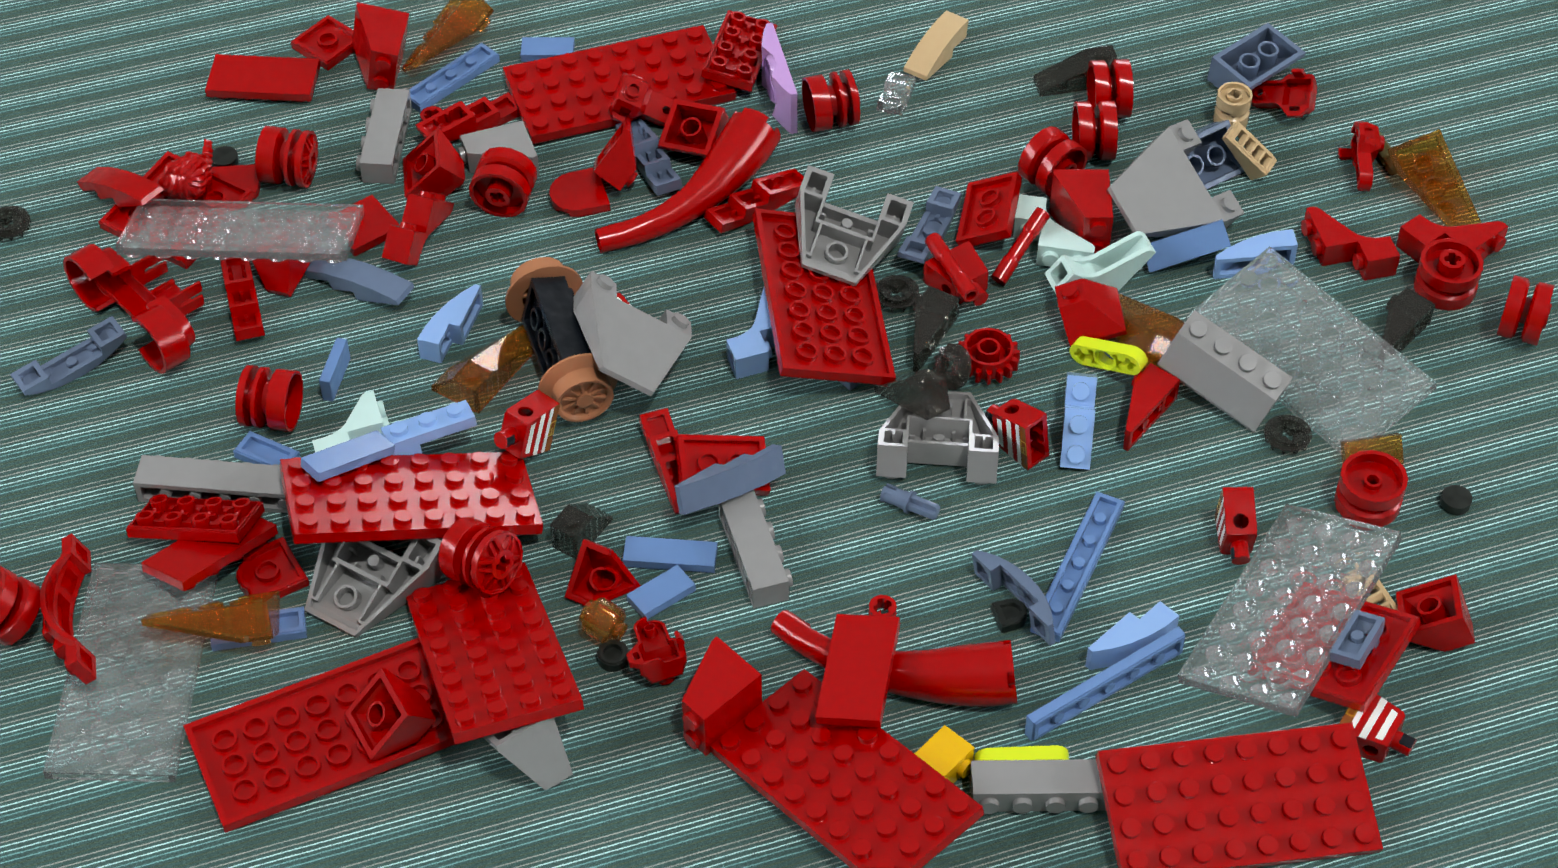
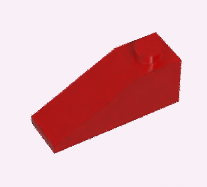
[1123,363,1180,451]

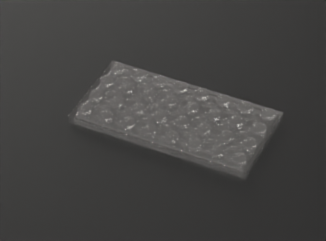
[116,199,364,263]
[1186,246,1436,459]
[1178,504,1402,717]
[43,563,218,782]

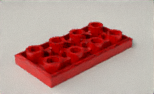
[701,10,777,92]
[205,54,321,102]
[126,494,265,543]
[141,517,278,591]
[815,614,901,728]

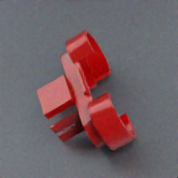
[63,244,205,374]

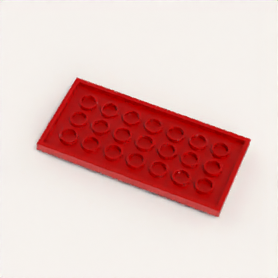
[503,25,736,144]
[752,208,896,386]
[280,451,543,544]
[406,562,584,745]
[183,638,455,833]
[710,669,984,868]
[1095,722,1383,868]

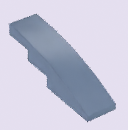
[615,118,683,196]
[305,252,414,305]
[675,444,786,515]

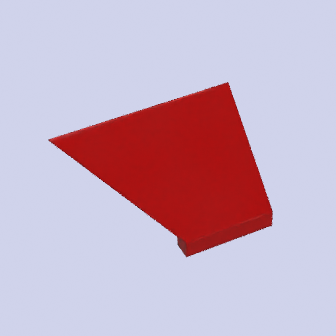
[244,244,316,297]
[564,539,641,608]

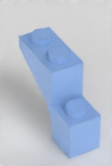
[726,287,775,379]
[1060,372,1097,470]

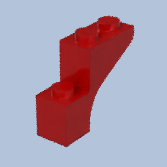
[382,190,454,265]
[1301,207,1400,281]
[1396,214,1508,263]

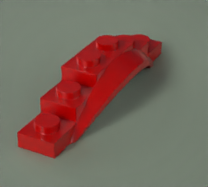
[39,533,97,684]

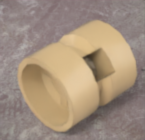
[1213,82,1253,128]

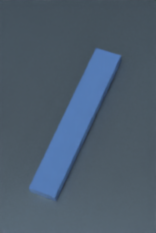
[1030,491,1125,643]
[1025,626,1185,741]

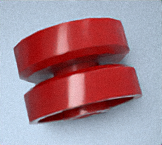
[1087,59,1134,118]
[1072,101,1118,161]
[1018,126,1088,197]
[469,147,537,218]
[1414,238,1484,311]
[1496,275,1555,346]
[1334,450,1408,528]
[0,566,41,646]

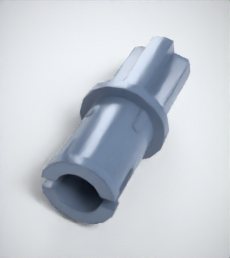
[880,483,940,520]

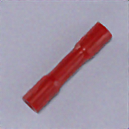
[991,207,1050,286]
[925,233,979,302]

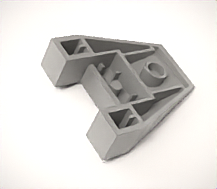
[1107,119,1244,237]
[795,165,914,286]
[573,271,692,396]
[876,389,999,485]
[304,538,443,638]

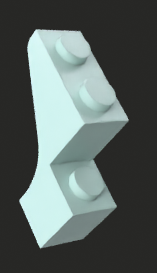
[1013,194,1095,267]
[1044,231,1156,293]
[312,390,389,452]

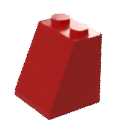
[352,2,409,90]
[1049,169,1114,253]
[682,637,762,756]

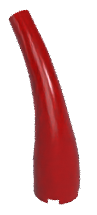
[595,108,781,253]
[771,610,1018,707]

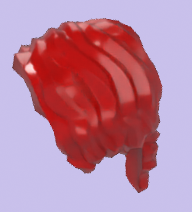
[158,139,213,200]

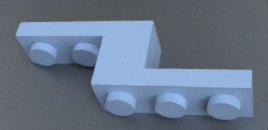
[381,400,477,455]

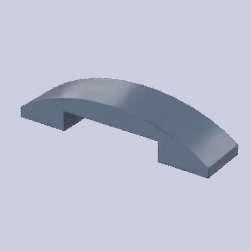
[897,186,962,264]
[10,316,127,396]
[972,550,1055,646]

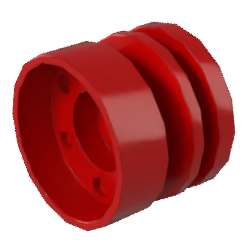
[801,69,860,132]
[255,125,318,188]
[235,365,303,432]
[438,517,523,595]

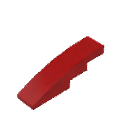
[415,92,520,141]
[77,167,163,207]
[704,168,804,233]
[220,253,265,341]
[639,408,679,515]

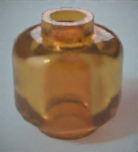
[579,598,628,643]

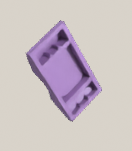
[761,23,797,134]

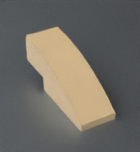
[903,10,969,81]

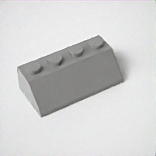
[1157,310,1293,433]

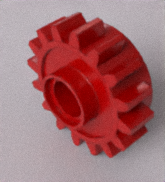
[956,328,1020,385]

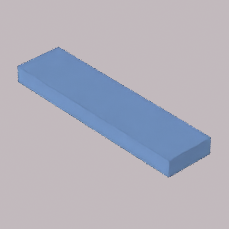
[409,42,500,113]

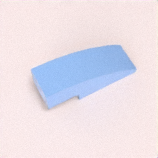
[1212,229,1298,279]
[417,284,483,363]
[1085,601,1179,670]

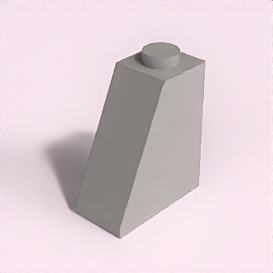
[457,120,540,176]
[483,718,573,791]

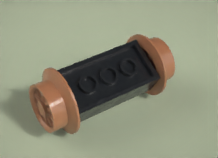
[505,257,618,422]

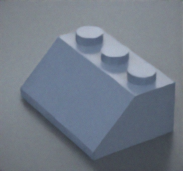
[1207,23,1306,90]
[1187,120,1245,189]

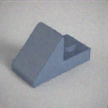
[1329,609,1385,670]

